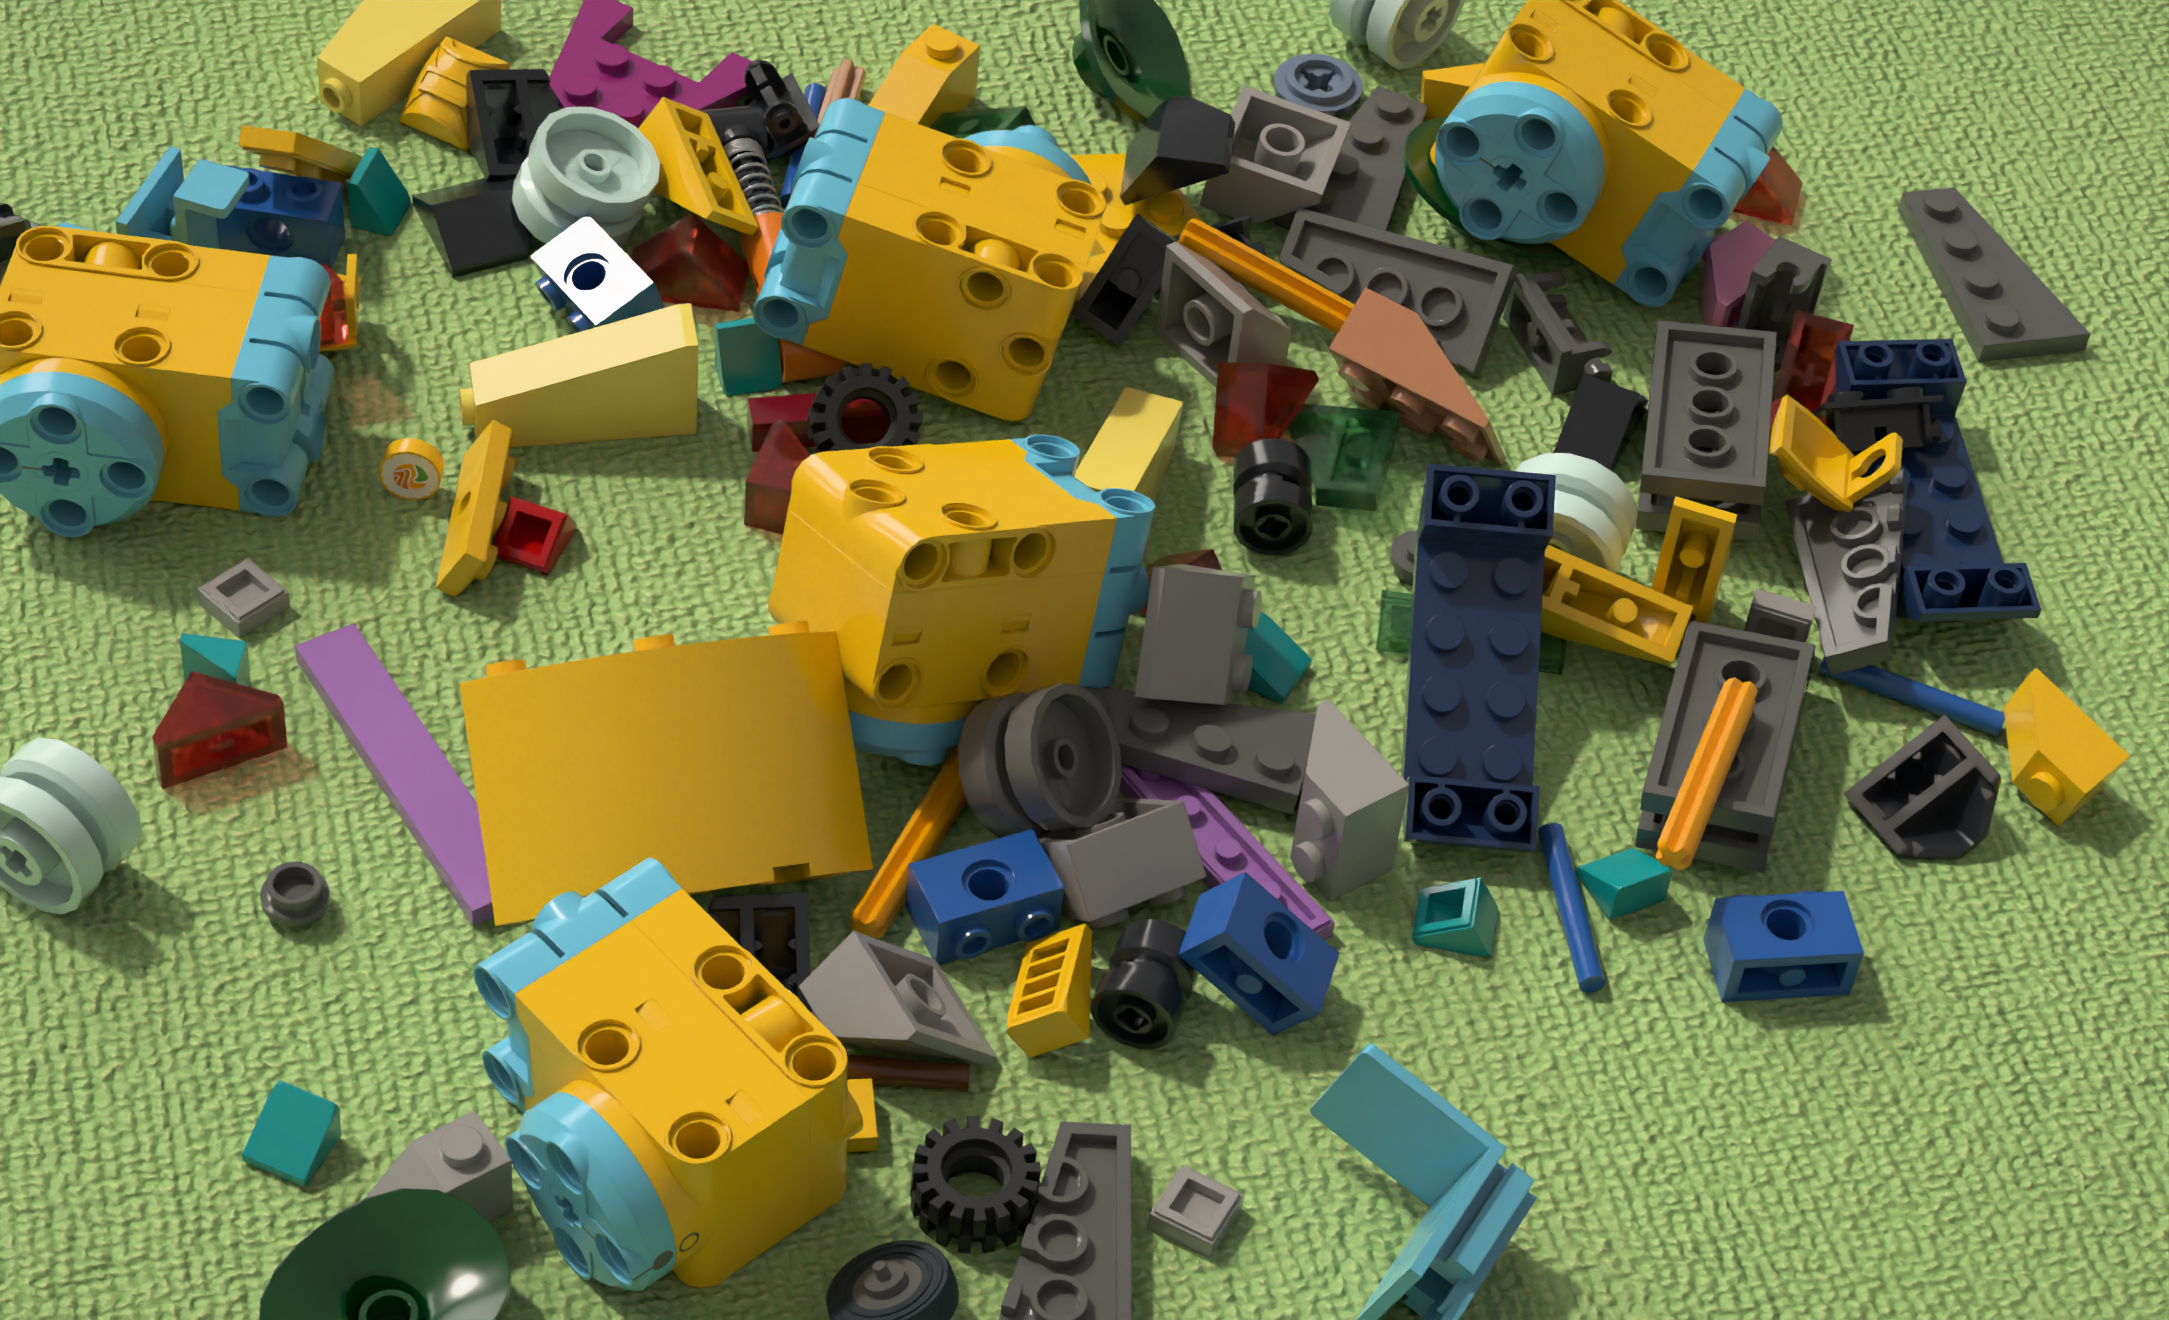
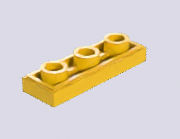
[238,125,363,190]
[435,420,516,597]

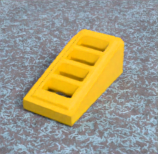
[1007,923,1092,1058]

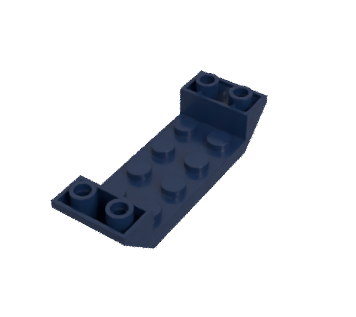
[1836,339,2041,622]
[1401,463,1556,853]

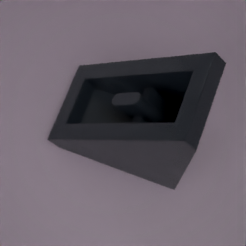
[1554,373,1648,472]

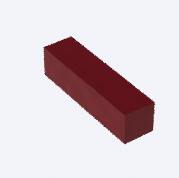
[747,393,888,452]

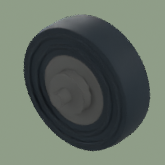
[826,1240,959,1320]

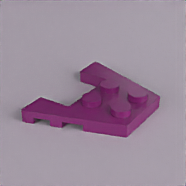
[549,0,753,128]

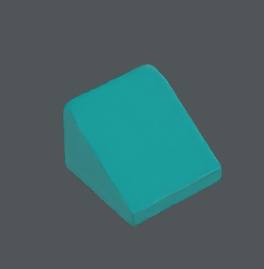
[347,147,411,236]
[715,318,782,396]
[1244,612,1312,704]
[180,633,251,718]
[1576,848,1672,920]
[1412,877,1498,957]
[242,1081,342,1187]

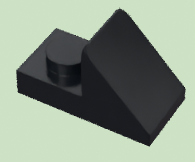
[1071,214,1187,346]

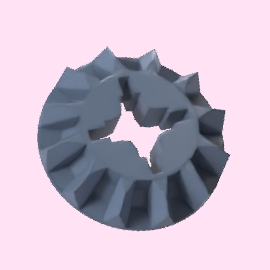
[1274,54,1363,116]

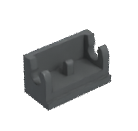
[1737,236,1832,372]
[1503,271,1613,395]

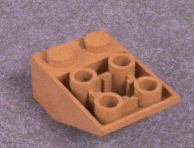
[1329,287,1506,466]

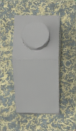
[363,1110,513,1222]

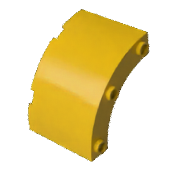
[459,621,873,926]

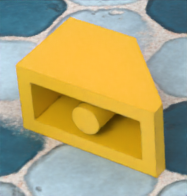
[2004,668,2130,827]

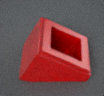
[493,496,577,575]

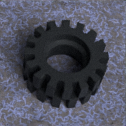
[807,363,923,454]
[910,1116,1041,1254]

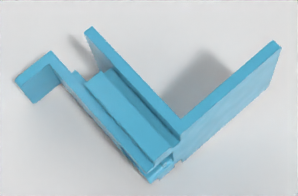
[58,146,250,249]
[1310,1044,1537,1320]

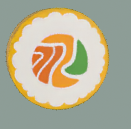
[379,438,444,500]

